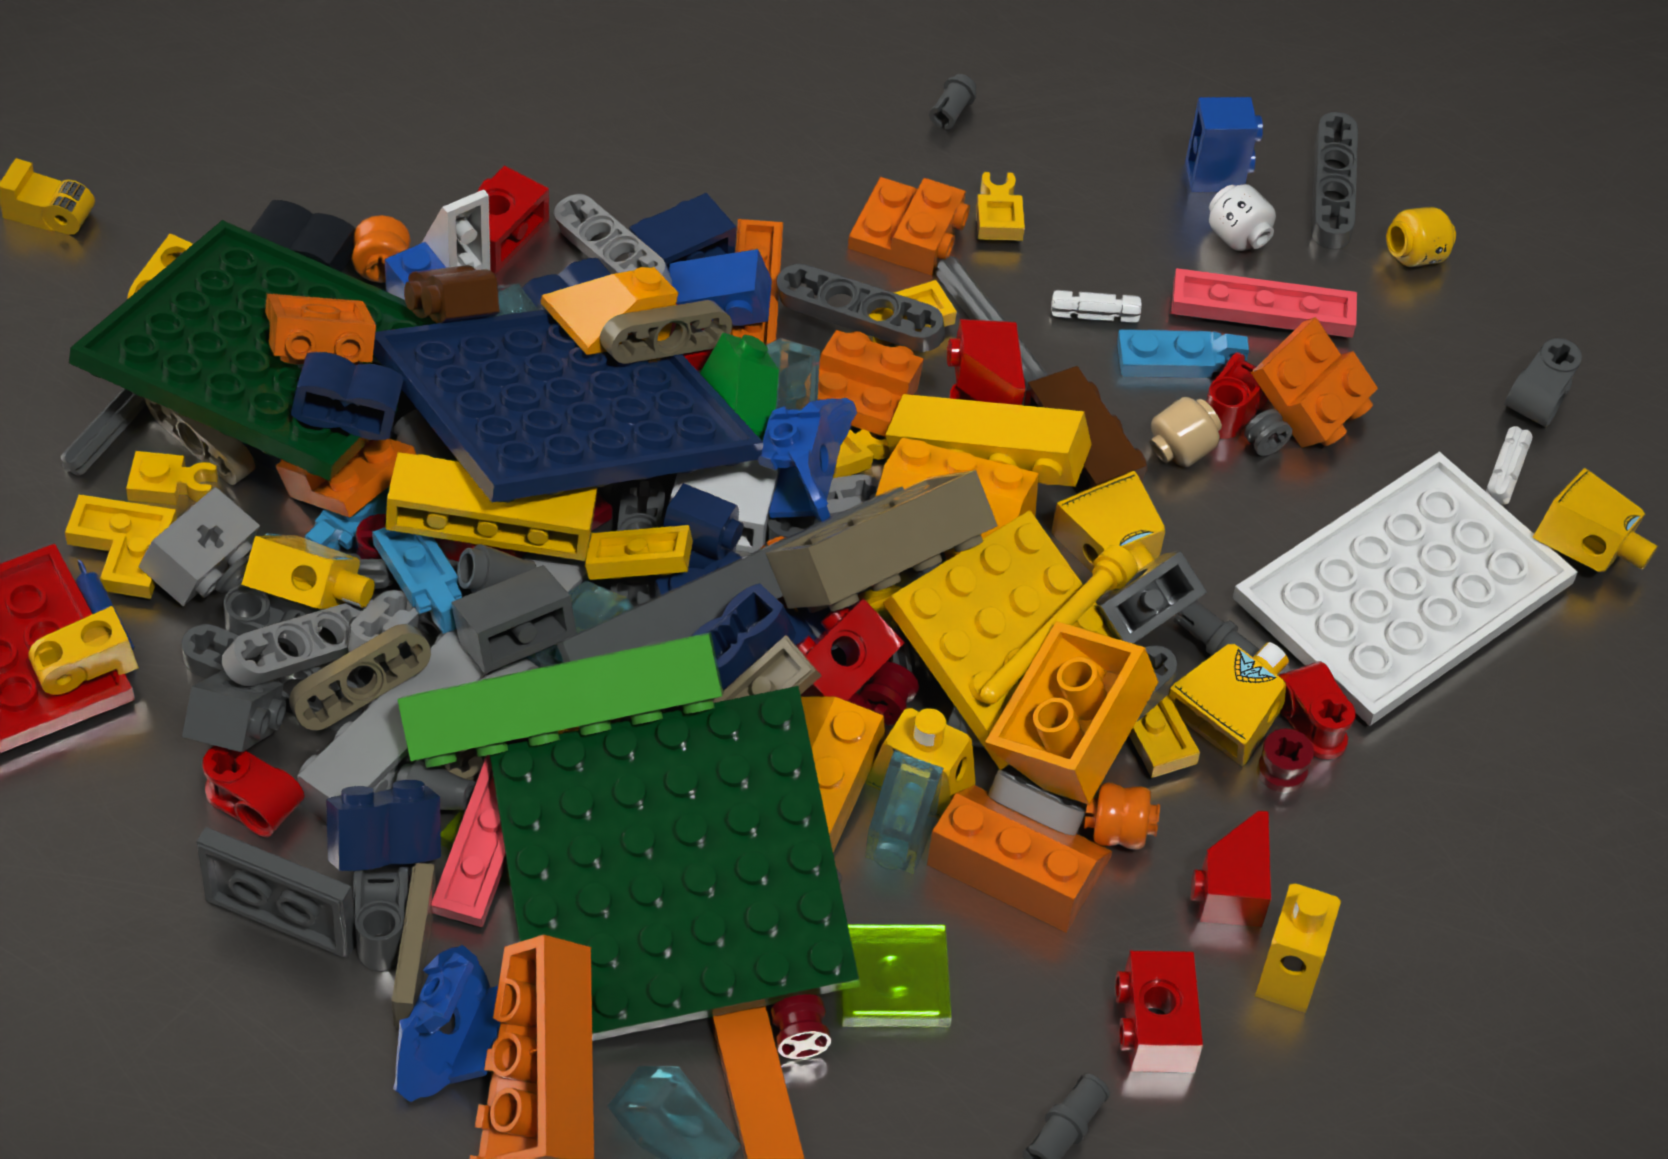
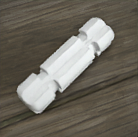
[1051,290,1142,323]
[1486,426,1533,506]

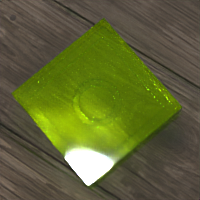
[841,925,951,1027]

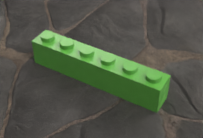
[397,632,724,768]

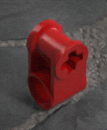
[1206,352,1269,439]
[1277,661,1356,760]
[202,746,305,837]

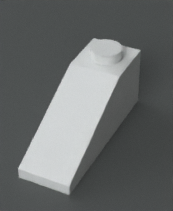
[422,189,490,270]

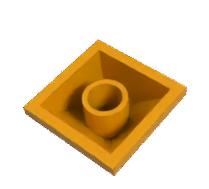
[541,267,678,355]

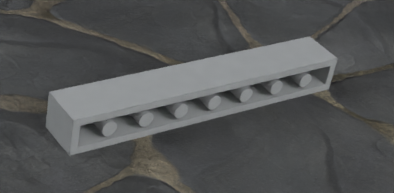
[297,536,610,823]

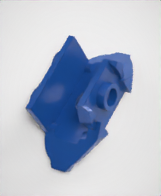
[758,398,857,521]
[393,945,500,1102]

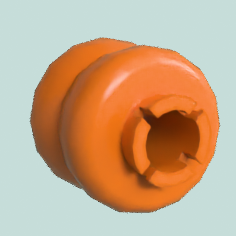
[352,215,411,283]
[1084,783,1160,850]

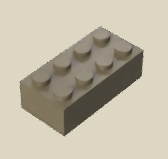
[766,470,998,613]

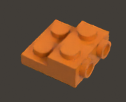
[848,177,970,276]
[265,294,376,365]
[1251,317,1378,448]
[800,330,924,437]
[276,438,417,518]

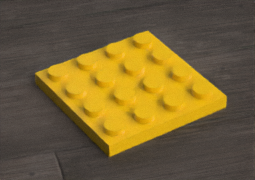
[883,510,1114,770]

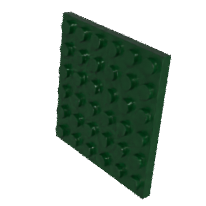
[68,220,446,481]
[490,686,860,1041]

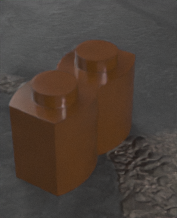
[404,265,500,323]

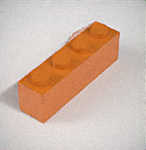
[469,935,594,1159]

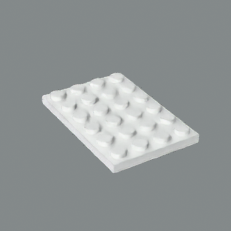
[1232,452,1577,726]

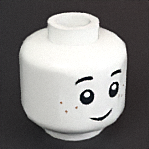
[1209,184,1276,251]

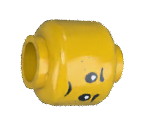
[1386,207,1456,267]

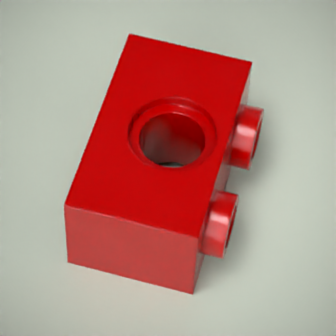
[477,165,549,274]
[796,598,905,701]
[1115,950,1203,1073]

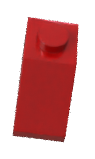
[947,319,1025,405]
[1191,810,1271,927]

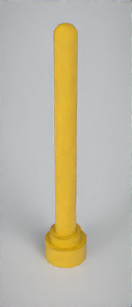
[980,545,1138,704]

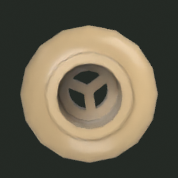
[1149,397,1222,467]

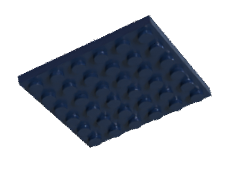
[373,309,763,503]

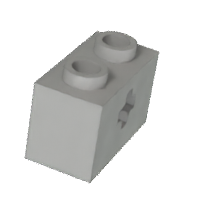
[138,486,260,606]

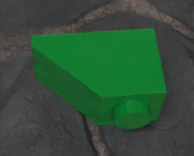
[700,333,779,441]

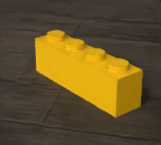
[885,394,1092,487]
[386,452,597,561]

